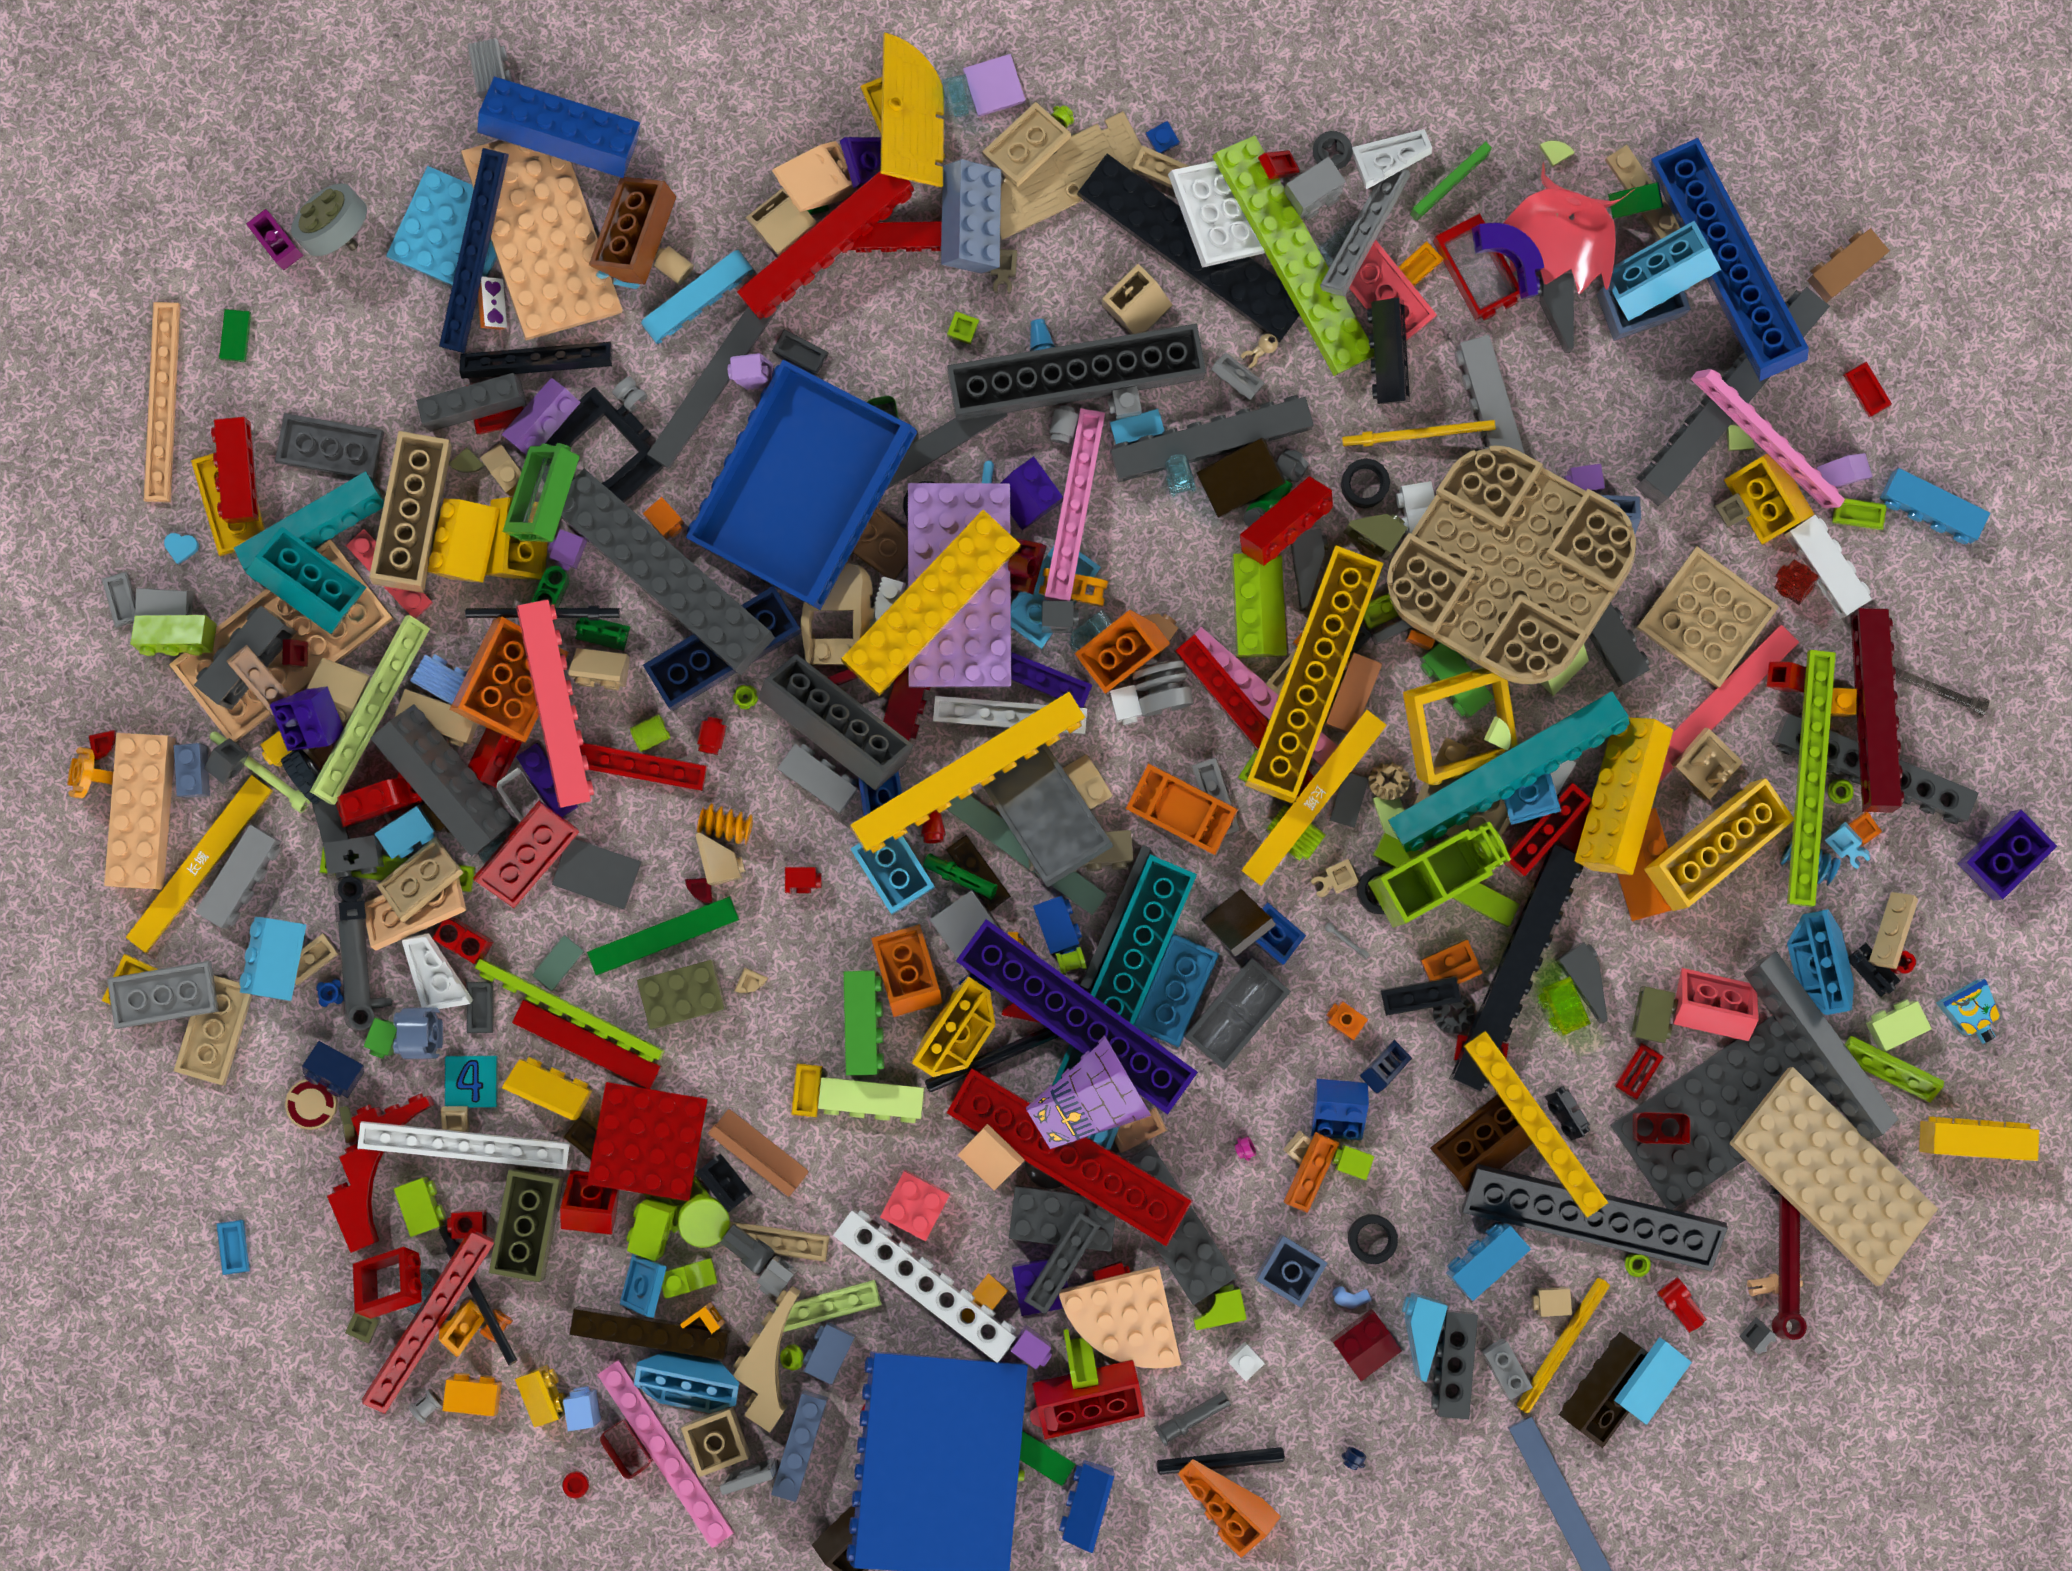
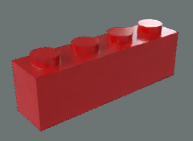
[211,417,259,524]
[1240,476,1333,566]
[1503,783,1592,877]

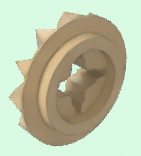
[1369,761,1410,800]

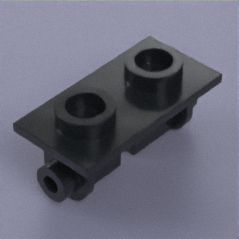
[1848,942,1901,997]
[1544,1086,1590,1141]

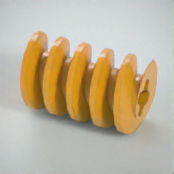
[697,803,753,845]

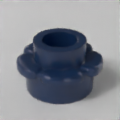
[1341,1447,1366,1470]

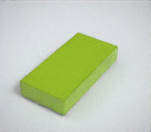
[1832,498,1886,530]

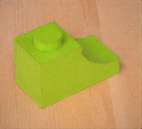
[662,1258,718,1299]
[1193,1284,1247,1331]

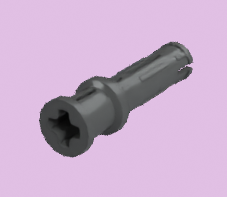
[1154,1391,1231,1447]

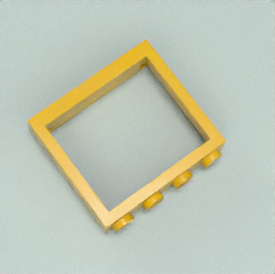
[1403,667,1518,785]

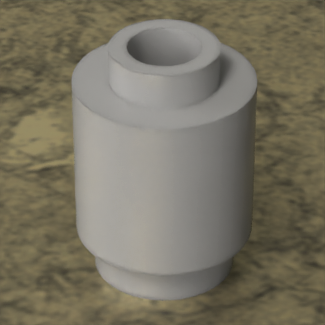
[1049,406,1079,445]

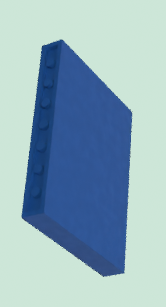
[686,360,918,610]
[847,1351,1028,1571]

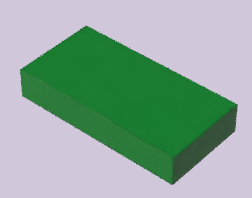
[1608,182,1664,219]
[219,309,251,362]

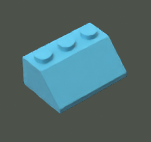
[239,917,306,1001]

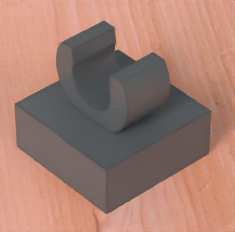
[1739,1317,1776,1355]

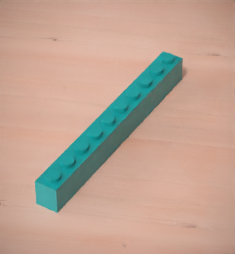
[1388,691,1630,853]

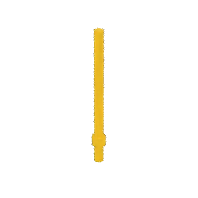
[1342,420,1496,447]

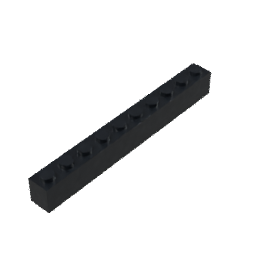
[1449,845,1584,1092]

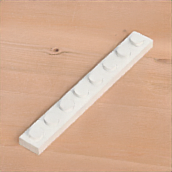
[357,1121,570,1170]

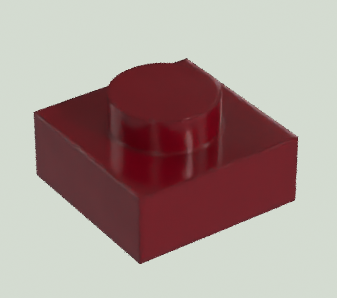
[282,639,308,668]

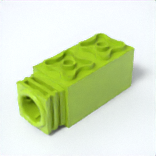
[1368,821,1511,927]

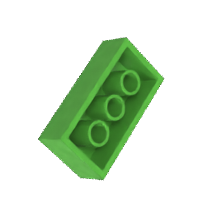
[843,971,884,1076]

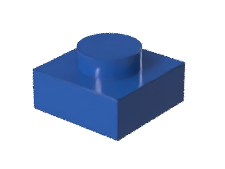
[1145,121,1180,154]

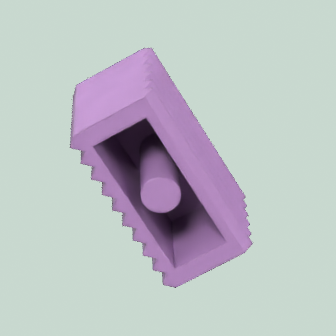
[727,353,773,391]

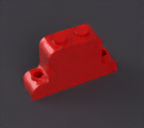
[336,778,424,828]

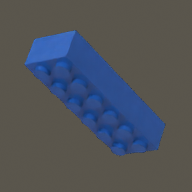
[477,76,640,178]

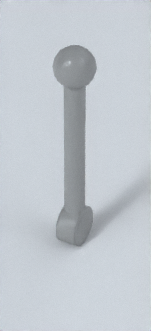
[1325,923,1370,960]

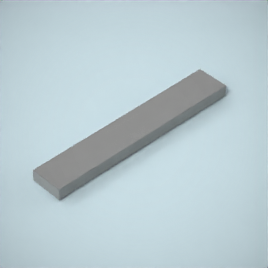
[1320,169,1410,296]

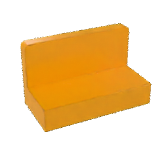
[680,1301,725,1334]

